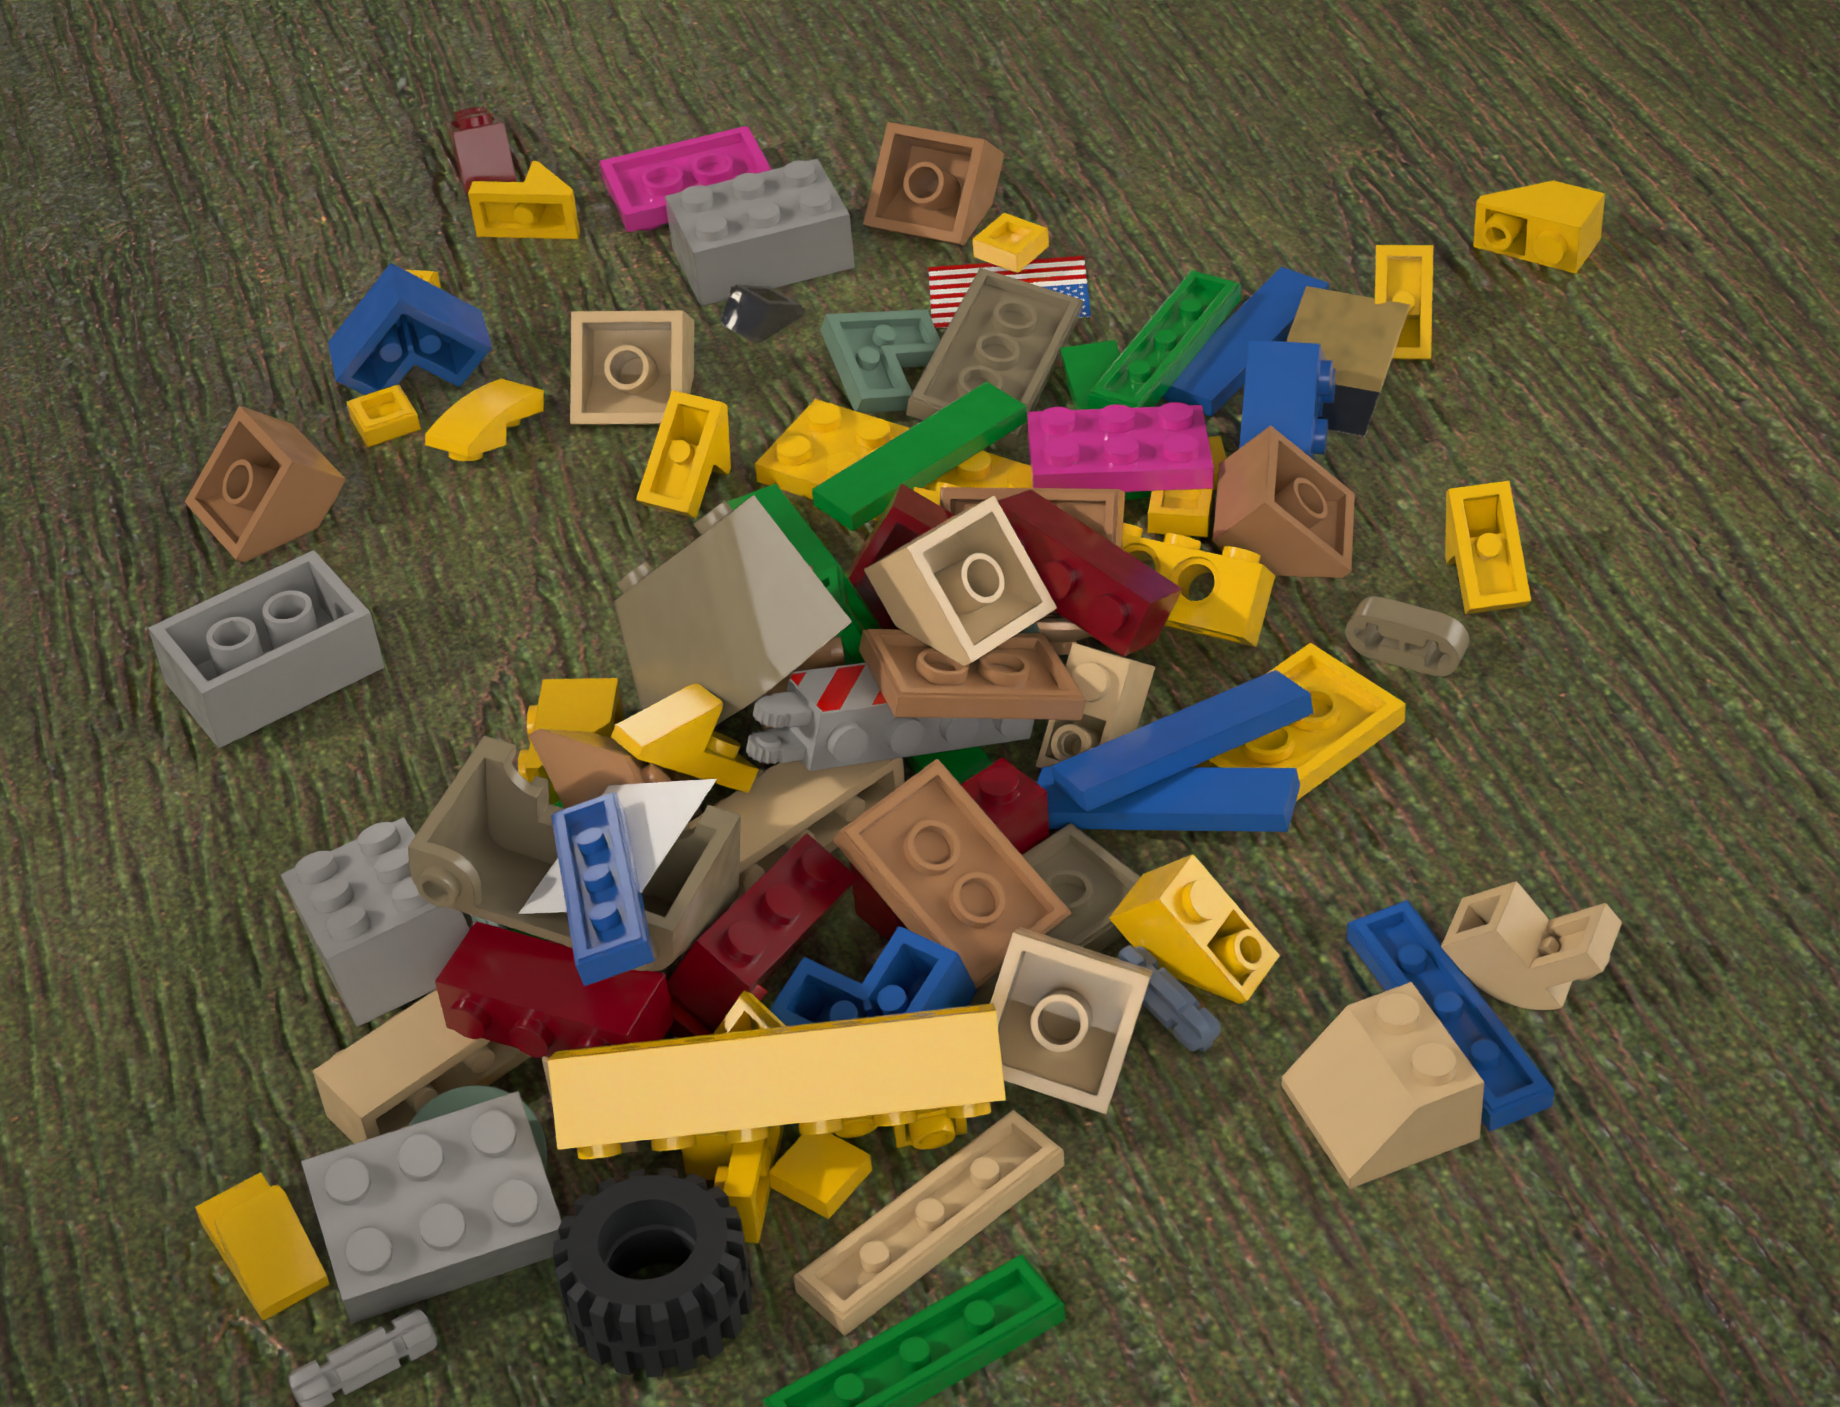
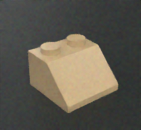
[570,310,694,425]
[864,496,1057,666]
[990,927,1153,1114]
[1281,982,1484,1189]

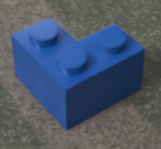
[328,263,492,395]
[1239,339,1336,460]
[769,926,977,1026]

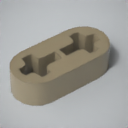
[1345,596,1470,677]

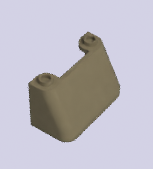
[614,495,852,726]
[408,736,741,971]

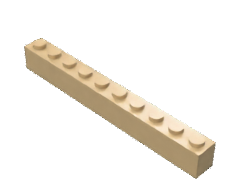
[313,758,905,1144]

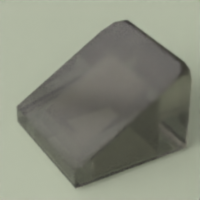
[721,285,805,343]

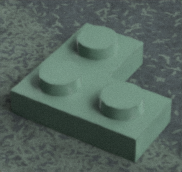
[820,309,941,413]

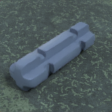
[1117,945,1221,1052]

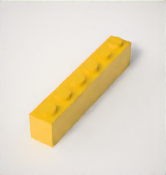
[548,1003,1006,1159]

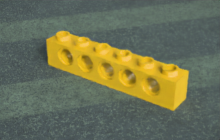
[914,482,1275,647]

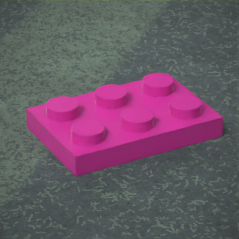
[599,126,771,233]
[1027,402,1214,492]

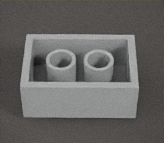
[665,159,855,306]
[148,550,384,749]
[280,817,470,1027]
[301,1091,561,1324]

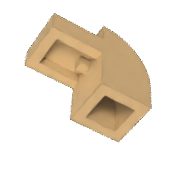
[1441,881,1622,1010]

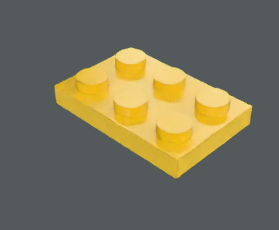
[1193,643,1406,801]

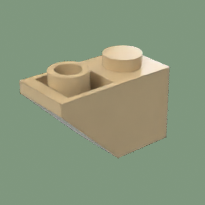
[1036,642,1155,768]

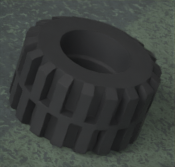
[553,1168,753,1378]

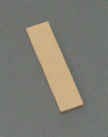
[793,1110,1064,1336]

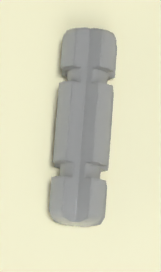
[288,1309,437,1407]

